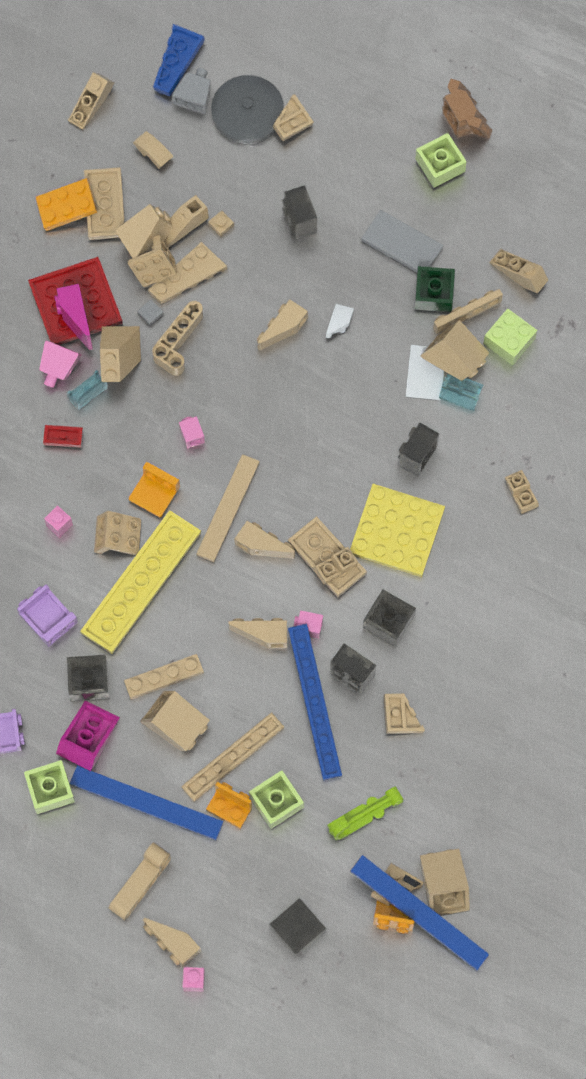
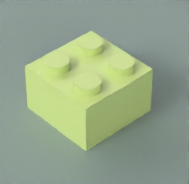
[415,133,467,188]
[483,309,537,366]
[24,760,75,814]
[249,771,304,829]

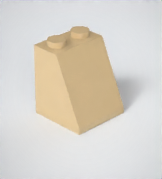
[115,204,173,258]
[420,320,489,381]
[100,326,141,382]
[140,691,210,751]
[420,849,470,916]

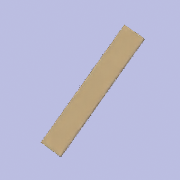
[196,454,260,563]
[181,712,284,802]

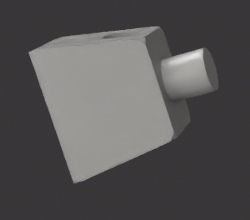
[172,68,211,114]

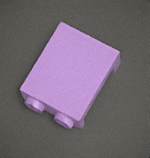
[17,584,78,647]
[0,709,25,754]

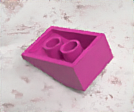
[54,284,93,350]
[56,700,120,771]

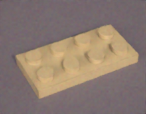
[84,167,125,240]
[288,516,367,597]

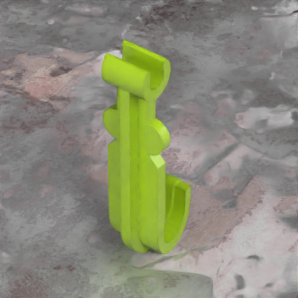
[327,786,404,840]

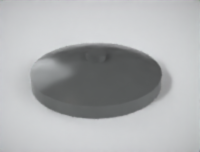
[211,75,284,144]

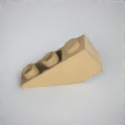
[68,72,115,130]
[164,195,209,248]
[490,249,548,293]
[257,300,308,350]
[234,521,295,559]
[229,618,287,648]
[143,918,201,968]

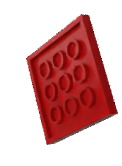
[28,257,123,345]

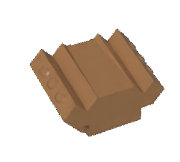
[442,78,493,139]

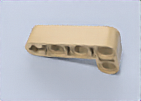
[152,301,203,376]
[108,842,171,920]

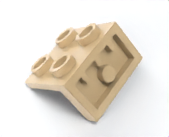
[128,235,177,287]
[94,511,141,556]

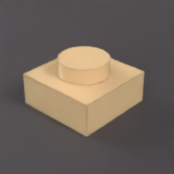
[208,211,234,237]

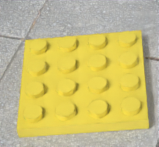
[350,484,445,577]

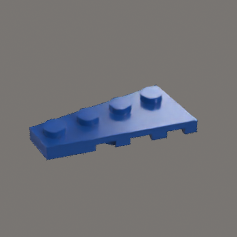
[153,24,205,97]

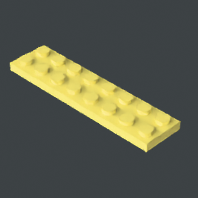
[80,510,201,654]

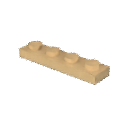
[433,289,503,334]
[124,654,204,700]

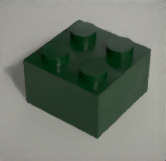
[415,266,455,312]

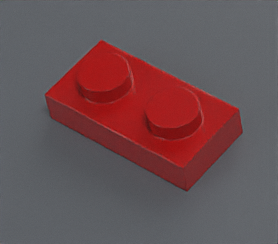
[43,425,83,448]

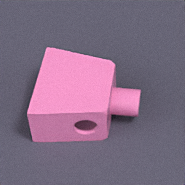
[39,341,82,388]

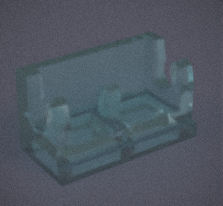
[66,370,108,410]
[439,373,484,411]

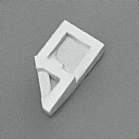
[326,304,354,338]

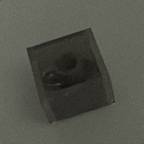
[282,185,317,239]
[398,423,439,477]
[362,589,416,646]
[330,643,376,694]
[67,654,109,701]
[269,898,326,958]

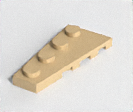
[148,242,227,305]

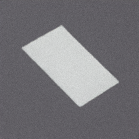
[406,345,444,400]

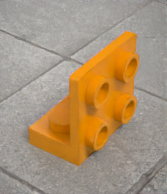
[128,462,180,518]
[206,782,252,830]
[373,900,414,934]

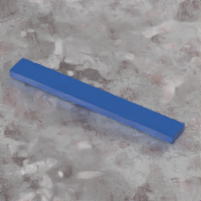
[288,624,342,780]
[69,766,224,841]
[350,855,489,971]

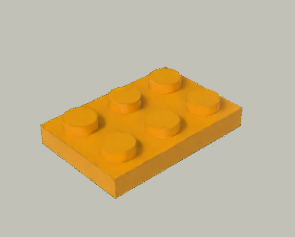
[36,178,98,231]

